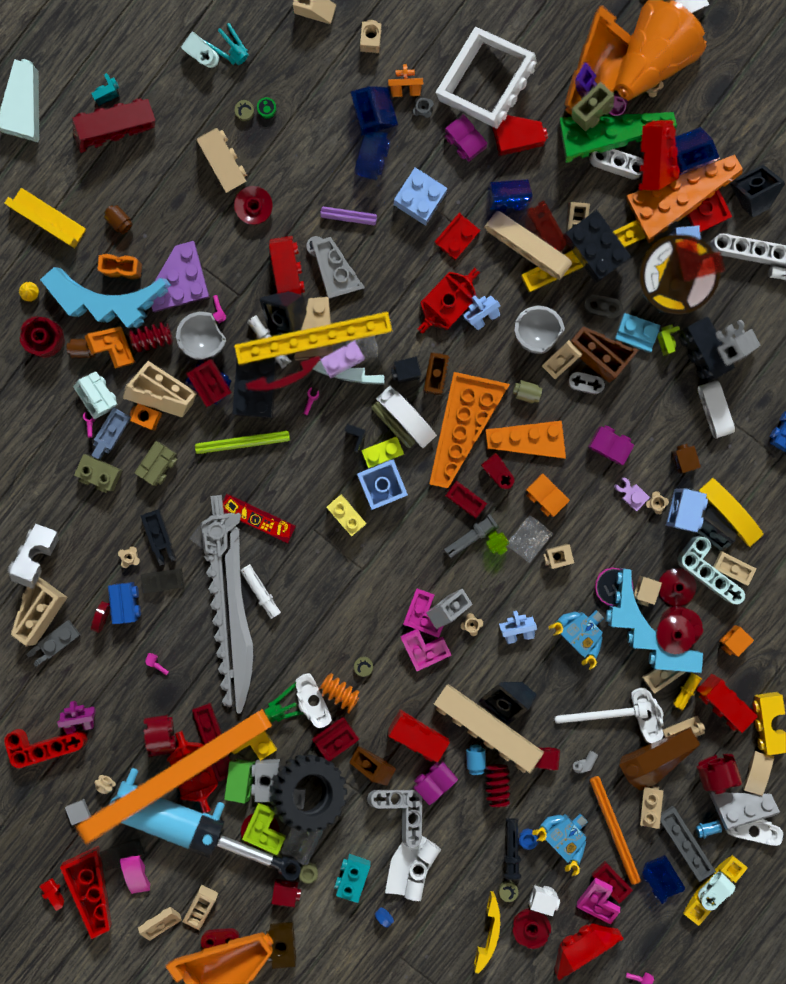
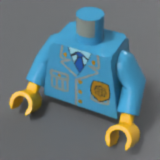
[548,610,604,670]
[532,814,588,876]

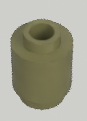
[513,380,542,403]

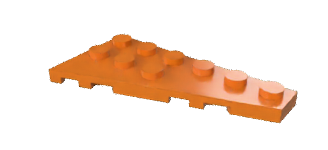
[627,155,743,243]
[429,372,510,488]

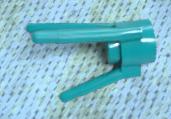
[204,23,249,65]

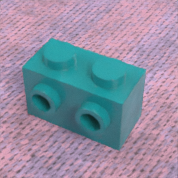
[334,854,370,903]

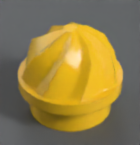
[19,282,39,301]

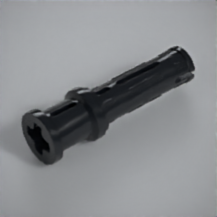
[504,818,521,880]

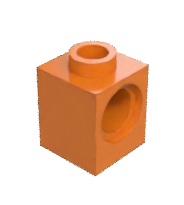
[130,403,162,431]
[719,625,754,657]

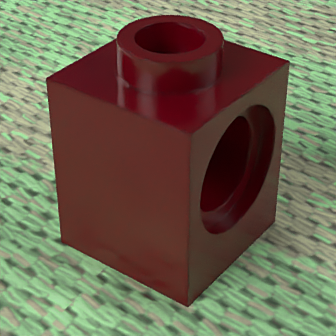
[272,879,301,907]

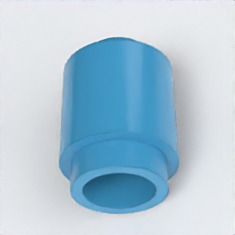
[466,745,486,775]

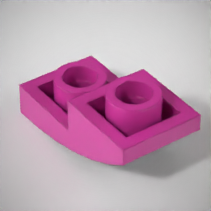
[120,856,150,894]

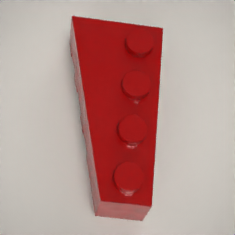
[60,845,112,939]

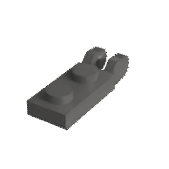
[26,620,81,667]

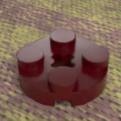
[512,908,551,949]

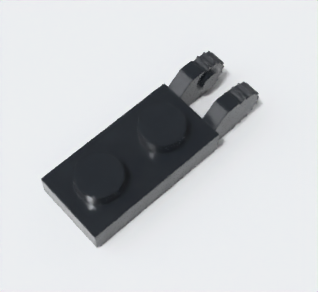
[140,509,176,565]

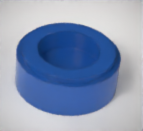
[519,829,538,850]
[375,908,394,927]

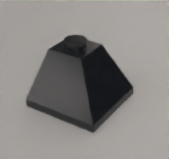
[730,164,785,217]
[259,291,307,335]
[479,682,537,725]

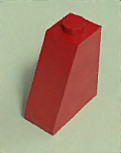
[492,115,548,156]

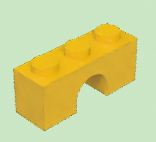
[753,692,786,755]

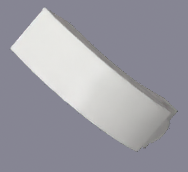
[376,386,437,448]

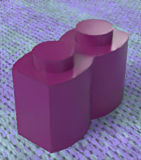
[445,114,487,162]
[588,425,634,465]
[413,760,458,805]

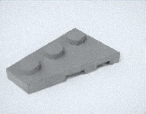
[311,237,365,298]
[710,792,780,830]

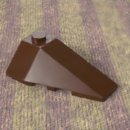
[619,727,700,791]

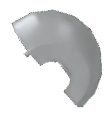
[515,306,565,354]
[176,312,226,360]

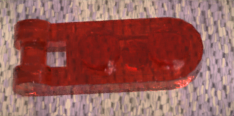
[526,200,566,252]

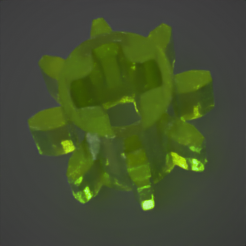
[486,531,510,555]

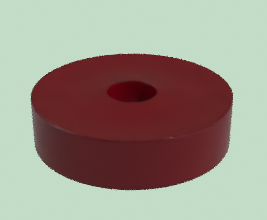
[91,601,110,633]

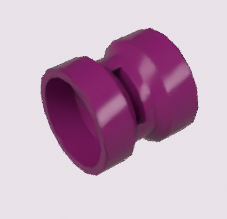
[609,92,627,116]

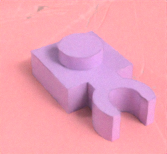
[614,478,650,511]

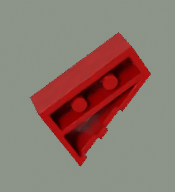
[639,120,680,191]
[269,236,305,295]
[696,674,758,733]
[388,710,450,762]

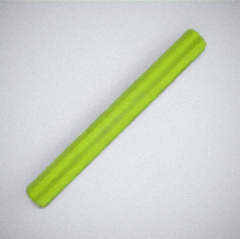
[195,431,290,454]

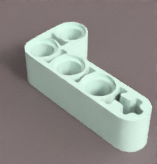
[678,536,745,604]

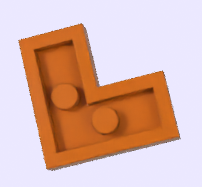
[84,327,135,369]

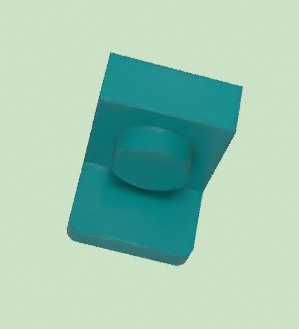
[91,73,119,106]

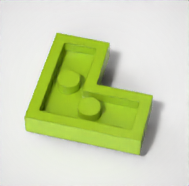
[242,802,286,855]

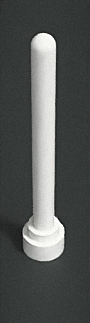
[554,702,648,723]

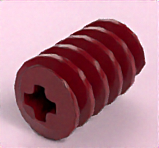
[129,322,173,353]
[485,764,510,807]

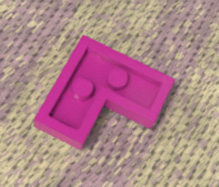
[403,588,443,638]
[400,629,451,671]
[577,878,620,924]

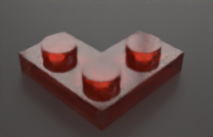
[675,237,725,281]

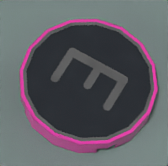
[594,567,633,606]

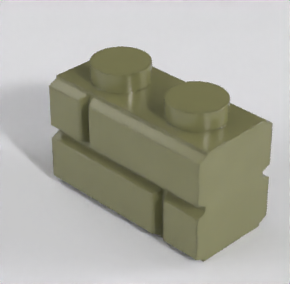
[135,441,178,486]

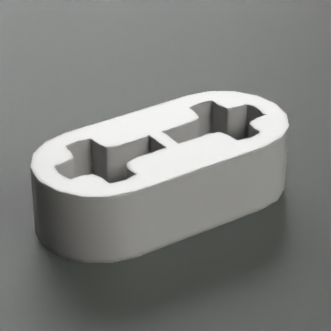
[568,372,605,394]

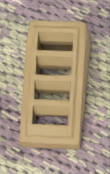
[567,202,590,231]
[182,885,218,930]

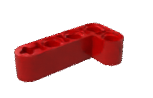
[4,729,88,768]

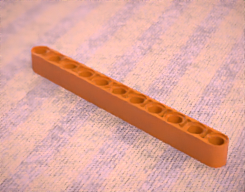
[76,709,272,844]

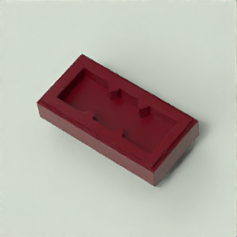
[445,481,487,519]

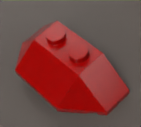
[554,923,624,980]

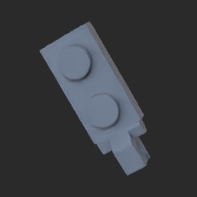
[91,407,132,460]

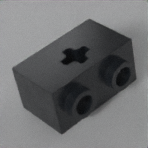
[391,356,421,384]

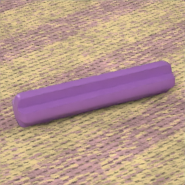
[320,206,377,225]

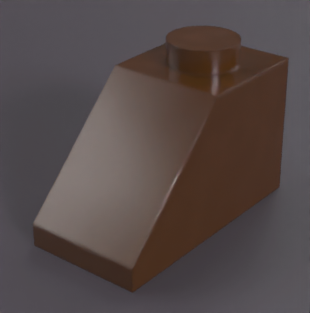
[349,746,396,786]

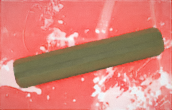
[371,402,415,448]

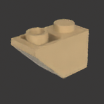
[293,0,336,24]

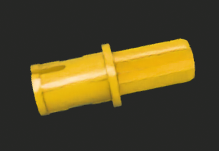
[674,672,702,710]

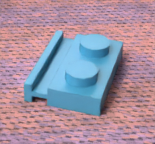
[614,313,661,352]

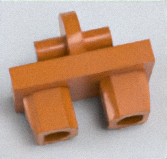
[388,64,423,97]

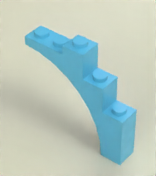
[40,267,171,328]
[606,568,703,673]

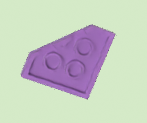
[152,241,210,312]

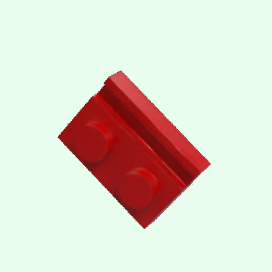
[434,212,480,261]

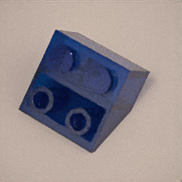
[350,86,398,136]
[675,127,720,176]
[354,132,390,181]
[488,179,533,212]

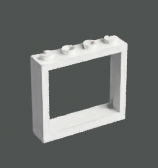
[435,27,537,129]

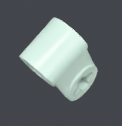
[181,31,219,68]
[698,872,735,910]

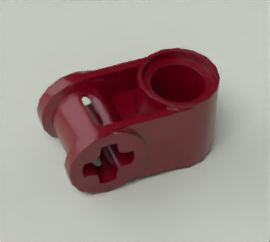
[481,453,515,489]
[534,747,560,770]

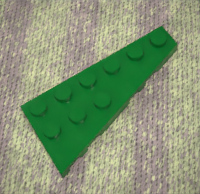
[559,112,677,163]

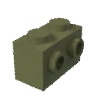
[572,82,614,131]
[74,454,123,493]

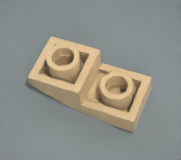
[743,751,774,796]

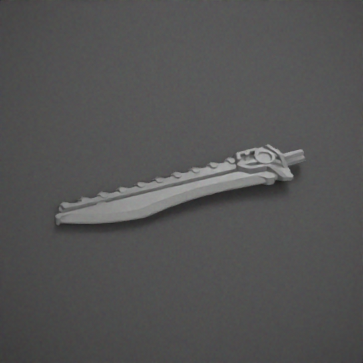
[201,495,253,714]

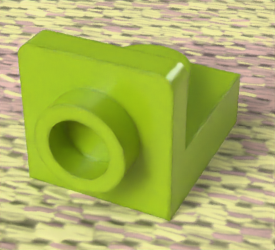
[657,325,680,356]

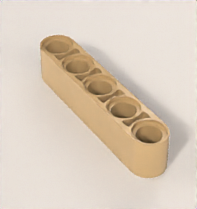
[484,211,572,280]

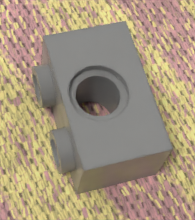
[426,588,473,629]
[252,759,280,802]

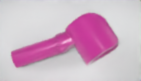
[213,295,226,323]
[303,388,319,415]
[83,412,96,438]
[145,653,169,675]
[626,972,654,984]

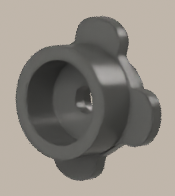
[413,97,434,118]

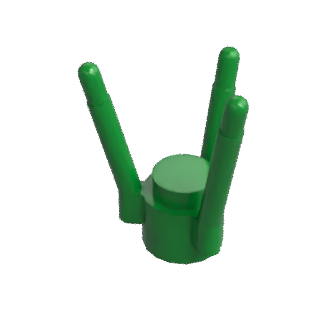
[265,682,303,723]

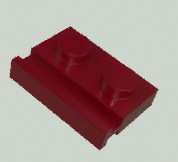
[187,359,232,407]
[312,716,359,761]

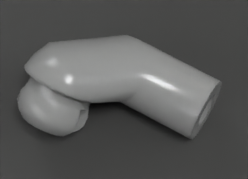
[572,751,598,773]

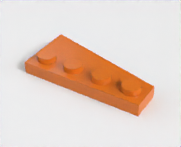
[485,421,566,459]

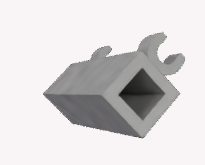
[716,320,761,366]

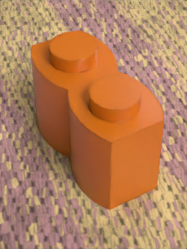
[98,254,142,279]
[526,473,570,517]

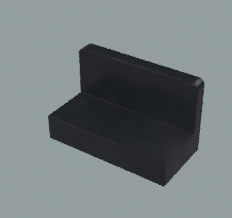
[345,424,366,453]
[697,506,738,552]

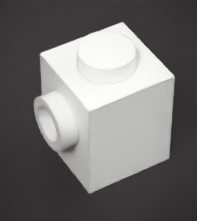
[528,885,560,916]

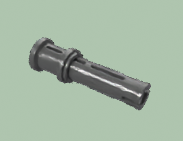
[444,514,499,559]

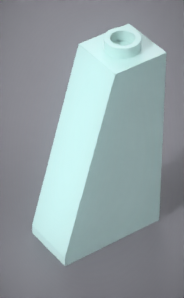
[0,59,39,142]

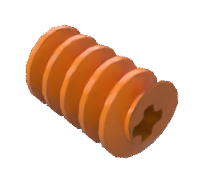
[317,673,359,714]

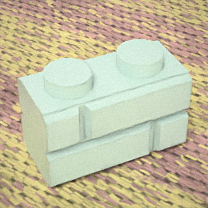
[73,372,117,419]

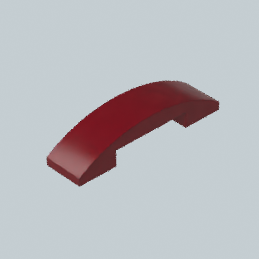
[245,356,320,391]

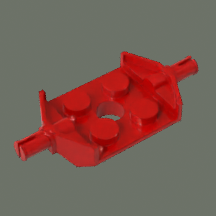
[417,268,480,334]
[167,731,218,813]

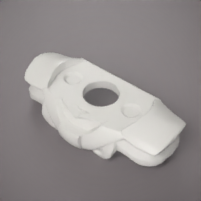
[296,673,332,728]
[631,688,664,743]
[727,819,783,845]

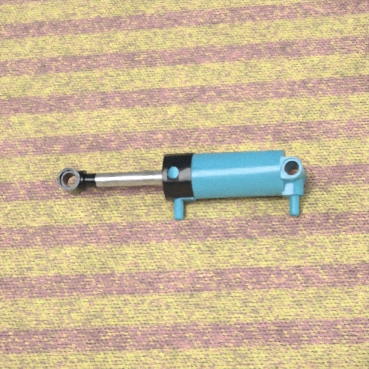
[110,768,301,881]

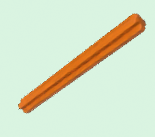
[590,776,641,885]

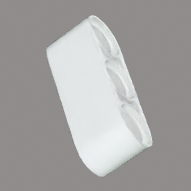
[590,149,644,179]
[698,380,735,438]

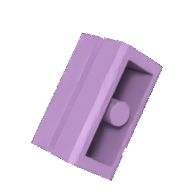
[320,341,364,379]

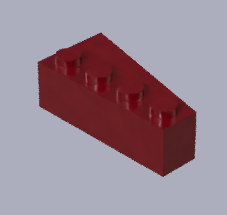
[72,98,156,153]

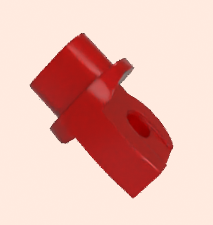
[39,878,64,911]

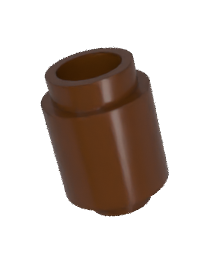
[104,205,133,234]
[67,339,96,358]

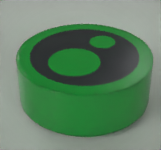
[257,97,277,118]

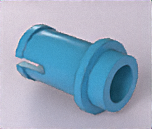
[696,820,722,839]

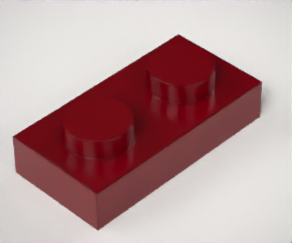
[592,861,633,904]

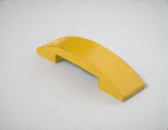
[698,478,764,547]
[683,855,748,926]
[473,891,500,973]

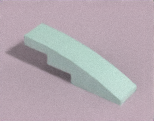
[313,361,384,384]

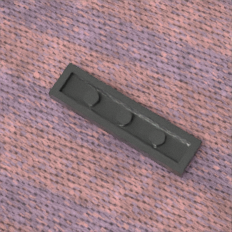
[660,806,716,882]

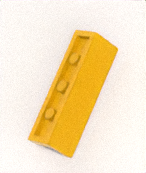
[4,188,86,249]

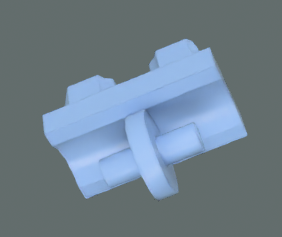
[463,296,500,330]
[499,611,537,644]

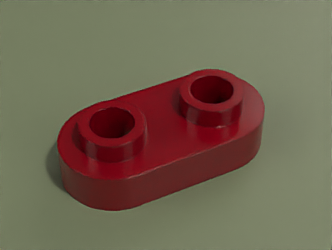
[201,928,240,949]

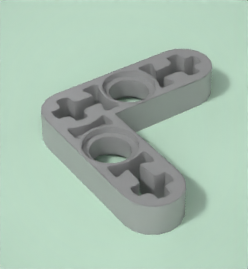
[367,790,422,848]

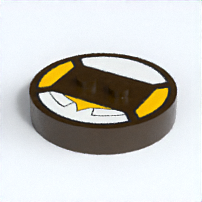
[639,234,720,314]

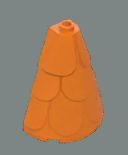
[614,0,707,101]
[564,6,631,116]
[166,932,273,984]

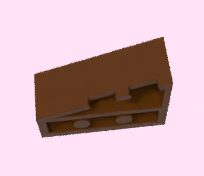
[570,326,639,383]

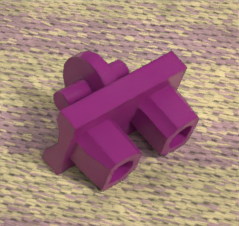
[57,701,96,734]

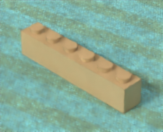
[434,684,544,773]

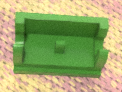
[224,759,255,804]

